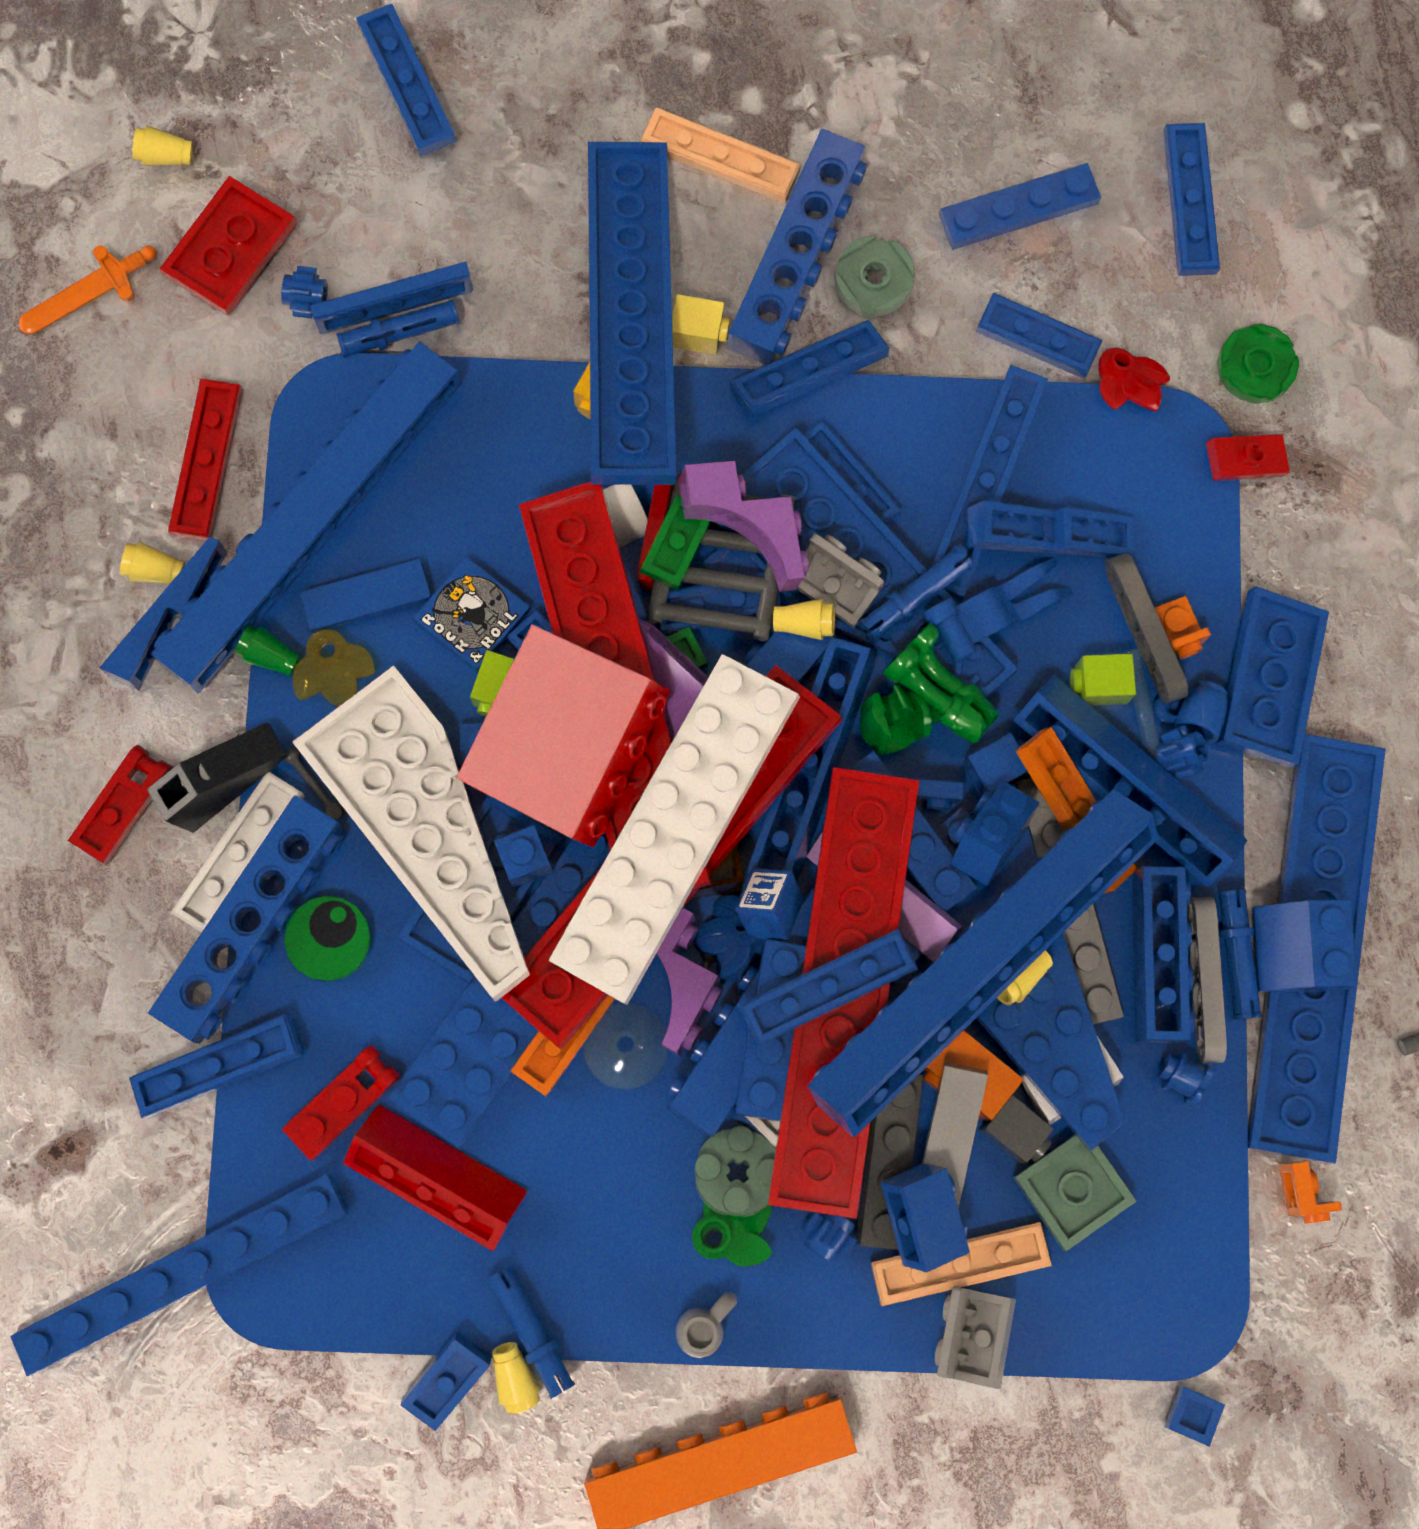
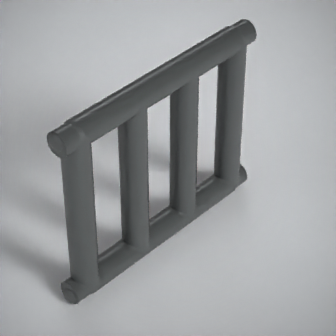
[647,479,795,642]

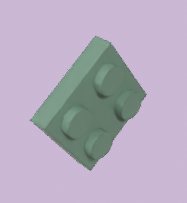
[1013,1134,1137,1251]

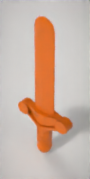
[18,245,157,334]

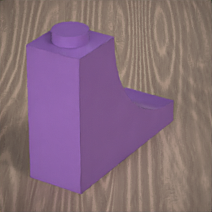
[639,619,709,741]

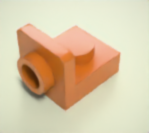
[1155,596,1211,659]
[1279,1161,1342,1224]

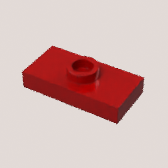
[1206,434,1290,481]

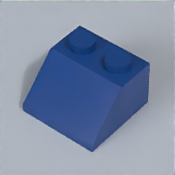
[1252,900,1358,992]

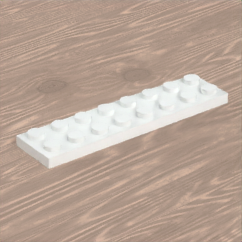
[548,654,800,1005]

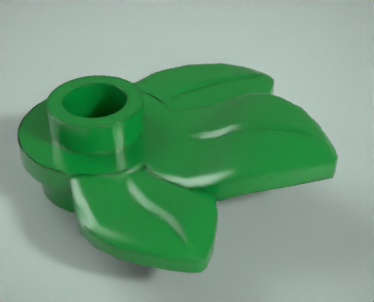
[692,1202,772,1267]

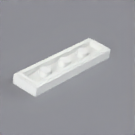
[171,772,305,933]

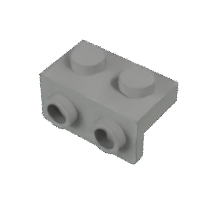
[796,533,884,628]
[935,1286,1016,1389]

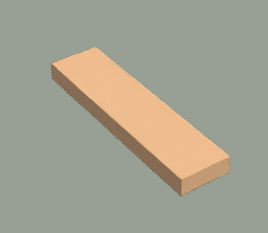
[641,107,801,204]
[870,1222,1052,1306]

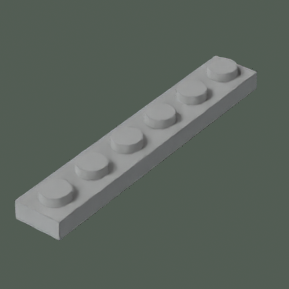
[1015,778,1124,1025]

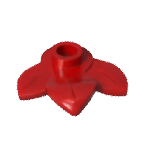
[1098,348,1170,412]

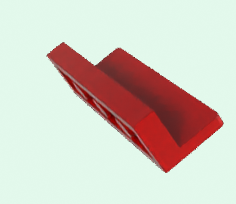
[343,1105,527,1251]

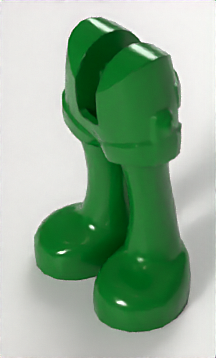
[882,622,999,744]

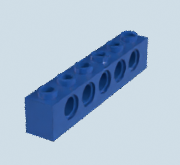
[727,128,868,365]
[148,795,343,1044]

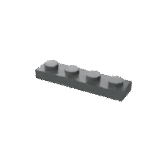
[855,1074,923,1250]

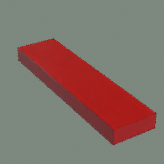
[168,378,243,541]

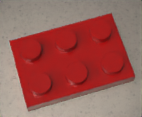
[159,176,297,316]

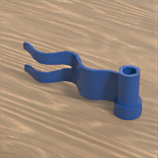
[922,558,1073,664]

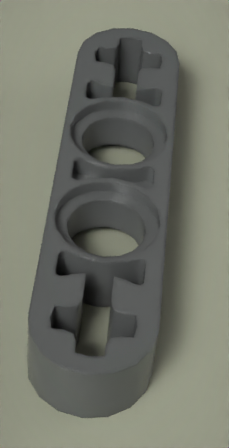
[1105,553,1188,704]

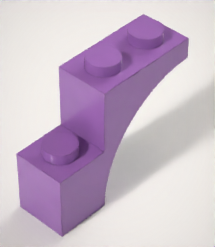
[678,461,808,592]
[656,908,723,1056]

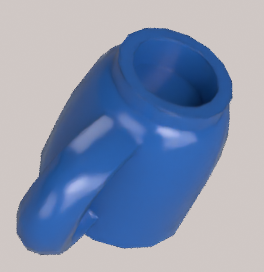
[1153,681,1228,743]

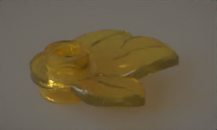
[292,629,375,707]

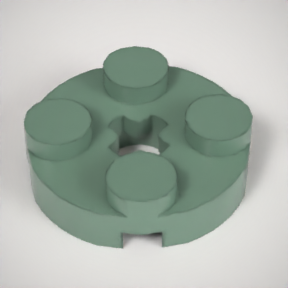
[834,236,914,319]
[694,1126,775,1217]

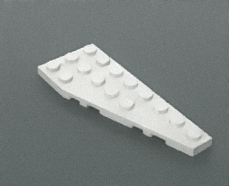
[293,666,530,1002]

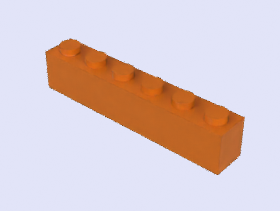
[584,1391,857,1529]

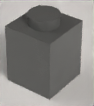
[979,1095,1054,1164]

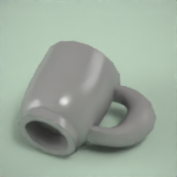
[675,1291,737,1358]

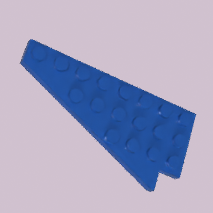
[701,427,1018,698]
[905,807,1125,1152]

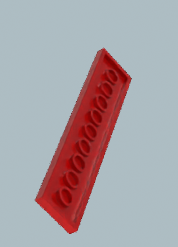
[519,482,712,890]
[501,665,843,1050]
[767,767,919,1219]

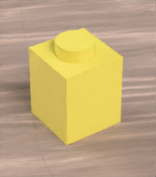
[672,294,730,355]

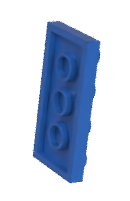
[1216,586,1329,768]
[397,795,562,983]

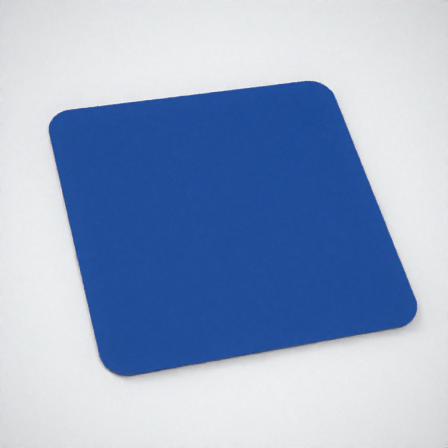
[205,353,1250,1381]

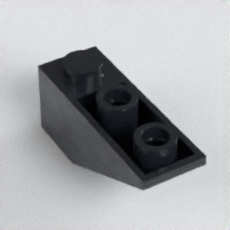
[147,722,289,833]

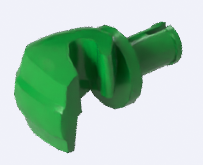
[859,685,941,756]

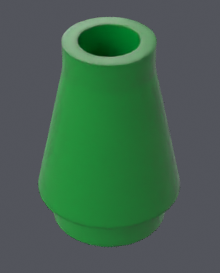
[234,624,301,677]

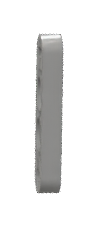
[1187,896,1227,1063]

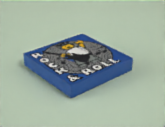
[413,556,531,672]

